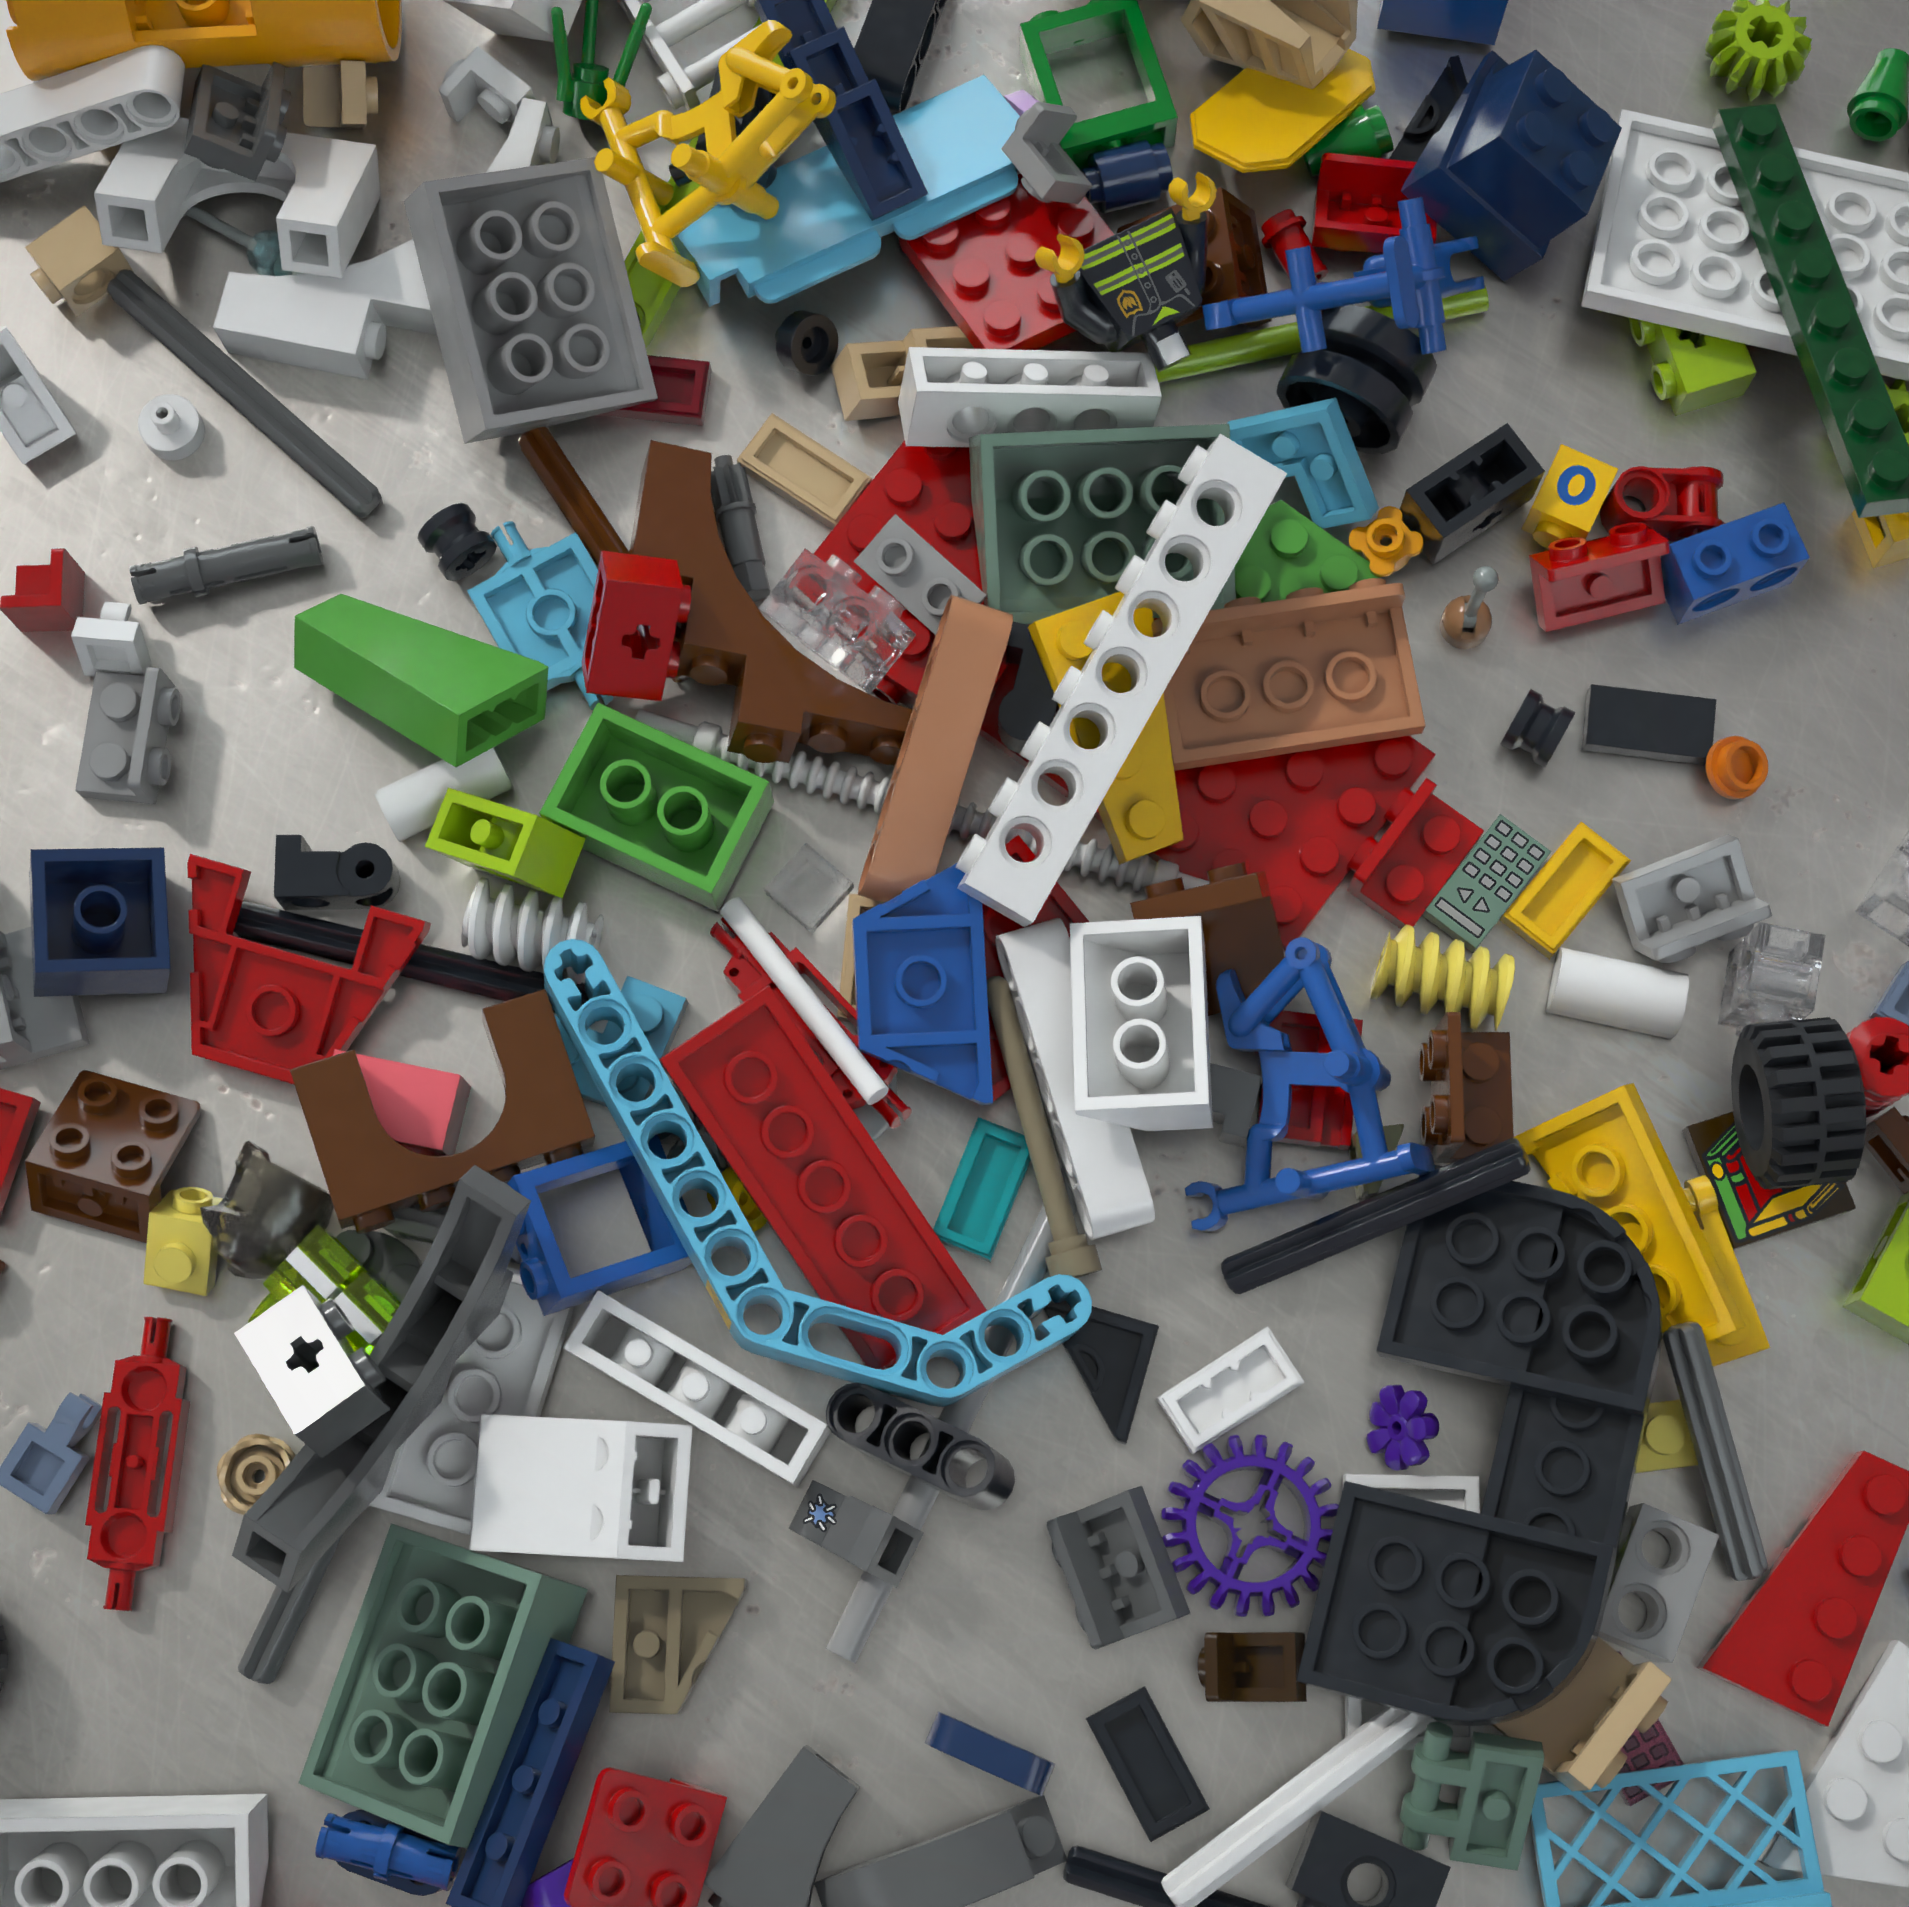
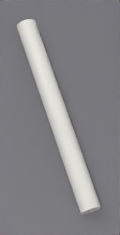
[720,897,889,1105]

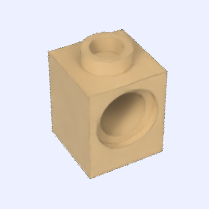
[25,205,133,317]

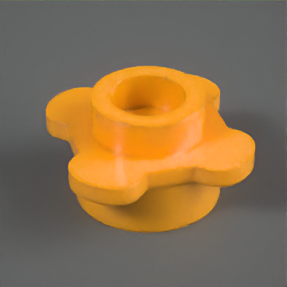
[1349,506,1424,577]

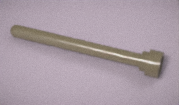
[987,976,1102,1278]

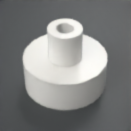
[138,394,205,460]

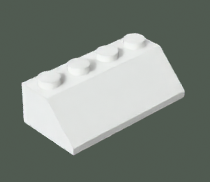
[0,1794,269,1907]

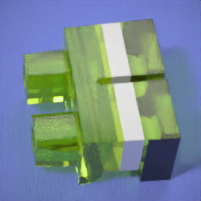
[248,1224,401,1355]

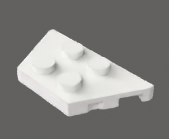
[1758,1640,1909,1888]

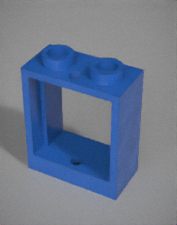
[507,1134,692,1316]

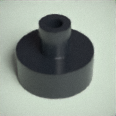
[775,310,838,376]

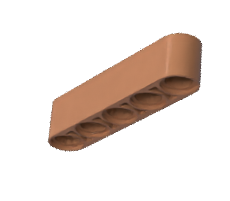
[858,595,1013,903]

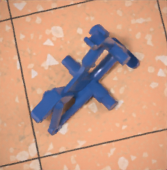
[1202,197,1485,354]
[1185,937,1435,1232]

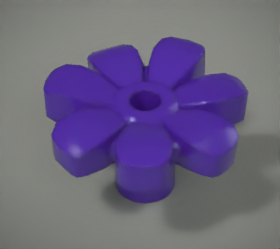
[1366,1385,1439,1471]

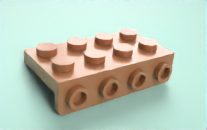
[1151,578,1426,771]

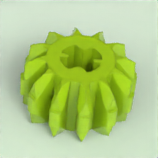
[1705,0,1812,102]

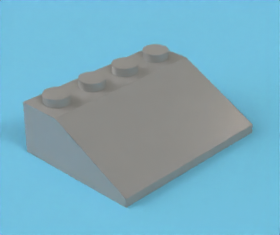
[404,157,658,444]

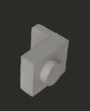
[1001,102,1092,204]

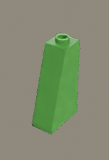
[294,594,549,768]

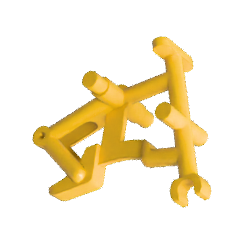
[580,20,836,287]

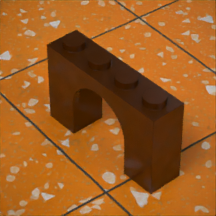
[290,989,595,1234]

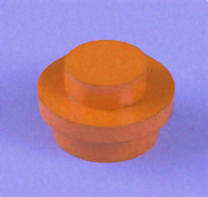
[1706,736,1768,800]

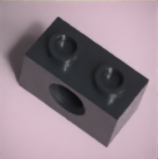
[1286,1810,1451,1907]

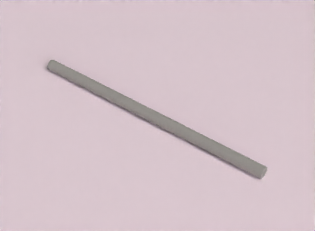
[826,1166,1077,1664]

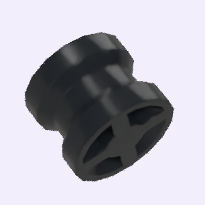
[417,503,497,581]
[1500,689,1575,768]

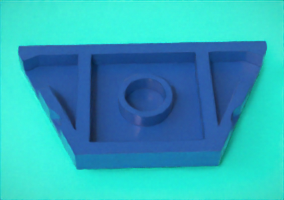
[852,863,993,1105]

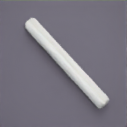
[1161,1707,1436,1907]

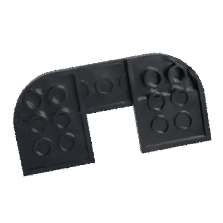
[1296,1165,1663,1726]

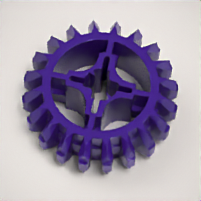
[1160,1435,1339,1617]

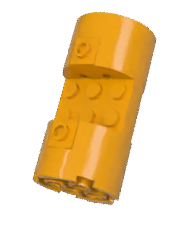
[6,0,402,81]

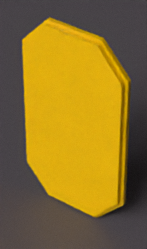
[1190,49,1376,173]

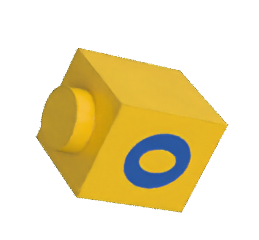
[1521,444,1618,549]

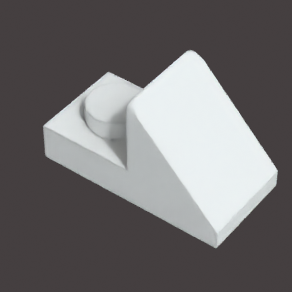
[0,326,76,465]

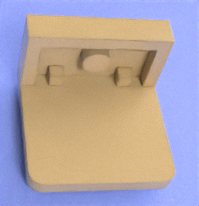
[1492,1637,1672,1791]

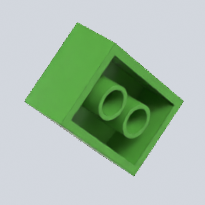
[539,702,774,912]

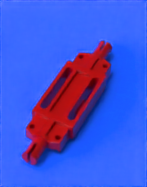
[710,917,912,1129]
[85,1317,190,1611]

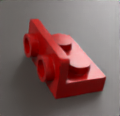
[1346,778,1484,929]

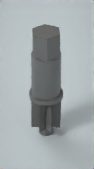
[711,455,771,601]

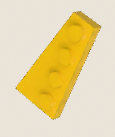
[1028,592,1184,865]
[1514,1083,1746,1343]

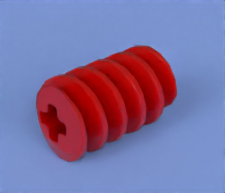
[1846,1017,1909,1118]

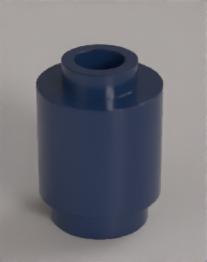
[1080,140,1173,214]

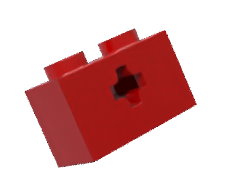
[582,551,691,701]

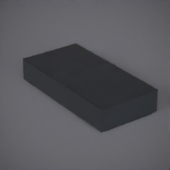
[1582,684,1716,765]
[1085,1686,1210,1842]

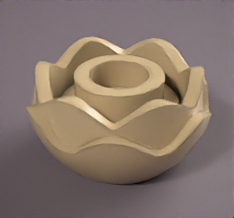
[217,1434,296,1515]

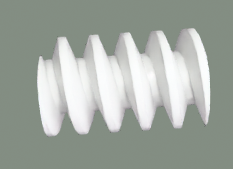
[461,877,604,984]

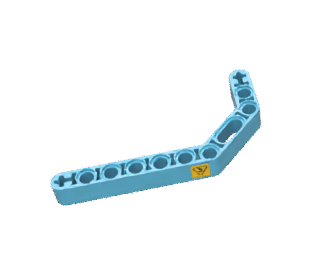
[544,939,1092,1407]

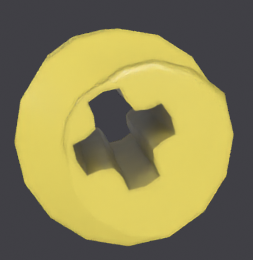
[1370,924,1515,1031]

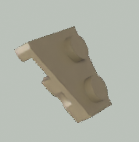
[609,1575,746,1714]

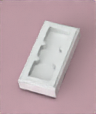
[1157,1326,1304,1455]

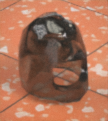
[200,1141,334,1280]

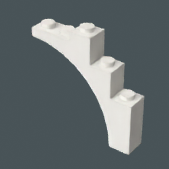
[213,98,560,380]

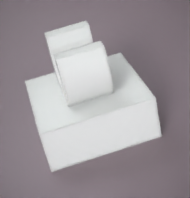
[71,602,151,676]

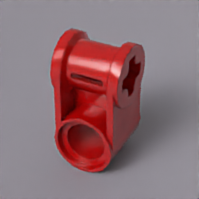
[1600,466,1725,542]

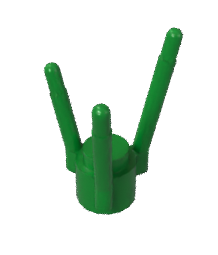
[551,0,652,120]

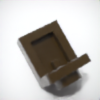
[1198,1632,1307,1702]

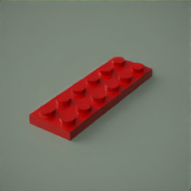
[658,986,987,1370]

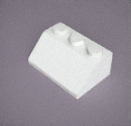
[1070,916,1213,1131]

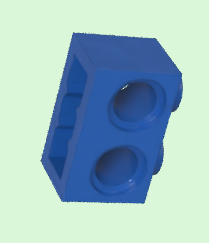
[1660,502,1810,625]

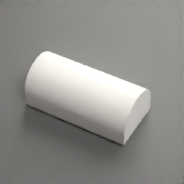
[375,747,514,842]
[1546,947,1689,1039]

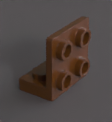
[1117,187,1272,329]
[1419,1012,1514,1163]
[25,1070,201,1243]

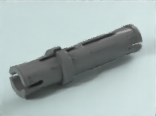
[129,526,323,605]

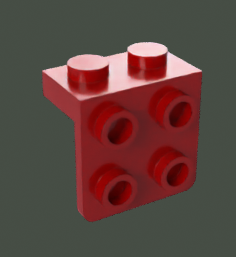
[564,1767,727,1907]

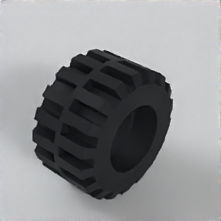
[1731,1017,1866,1189]

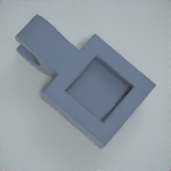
[0,1392,102,1514]

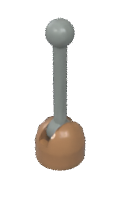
[1440,566,1499,649]

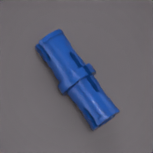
[315,1813,462,1891]

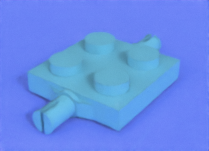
[467,521,614,710]

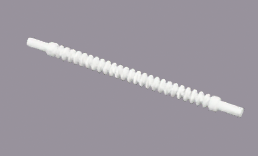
[635,709,1210,892]

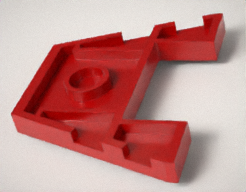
[187,854,431,1084]

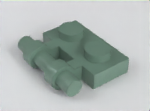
[1399,1722,1544,1871]

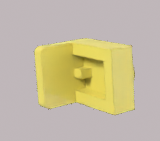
[143,1187,232,1296]

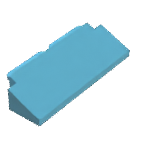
[672,75,1020,307]

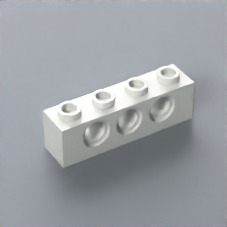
[898,347,1162,447]
[563,1290,831,1488]

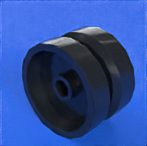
[1276,305,1437,454]

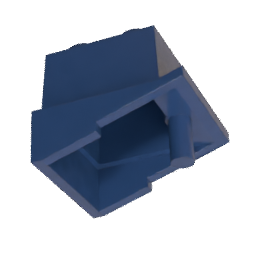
[1401,50,1622,281]

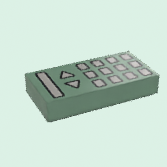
[1422,814,1551,953]

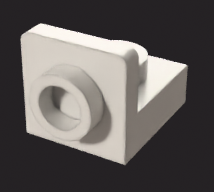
[439,46,536,124]

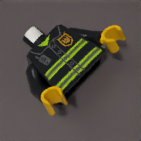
[1035,172,1217,372]

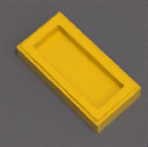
[1500,822,1631,960]

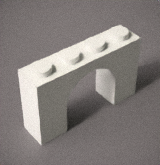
[94,118,381,278]

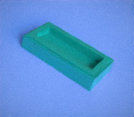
[933,1117,1031,1263]

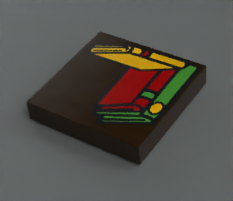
[1682,1111,1856,1250]

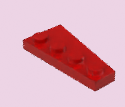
[1697,1450,1909,1727]

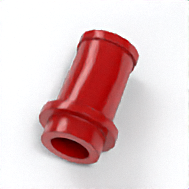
[1261,209,1329,280]

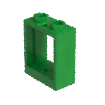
[1019,0,1178,170]

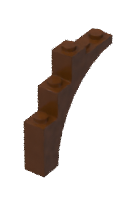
[629,440,913,765]

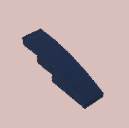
[754,0,928,221]

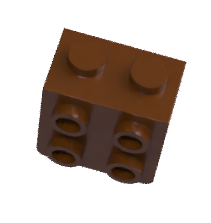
[1130,862,1285,1016]

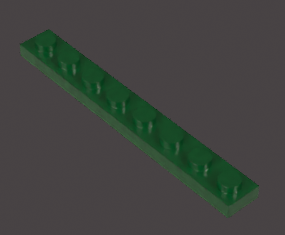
[1712,104,1909,518]

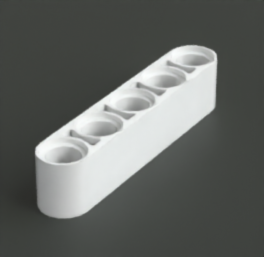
[0,45,185,183]
[996,918,1155,1240]

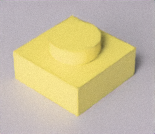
[1635,1399,1698,1474]

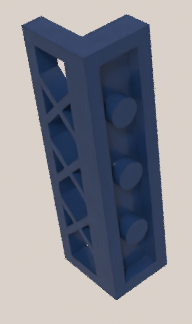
[446,1638,615,1907]

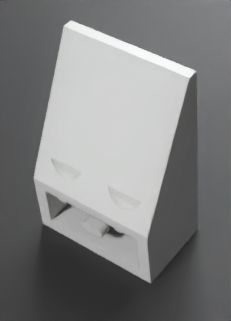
[469,1414,693,1562]

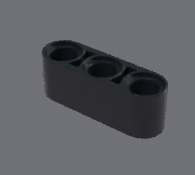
[854,0,947,113]
[826,1382,1015,1510]

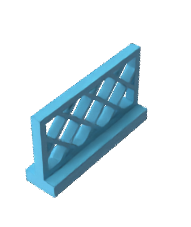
[1530,1750,1832,1907]

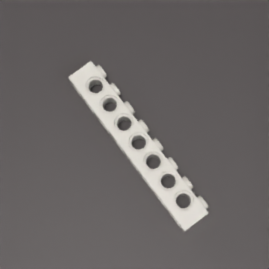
[956,434,1287,927]

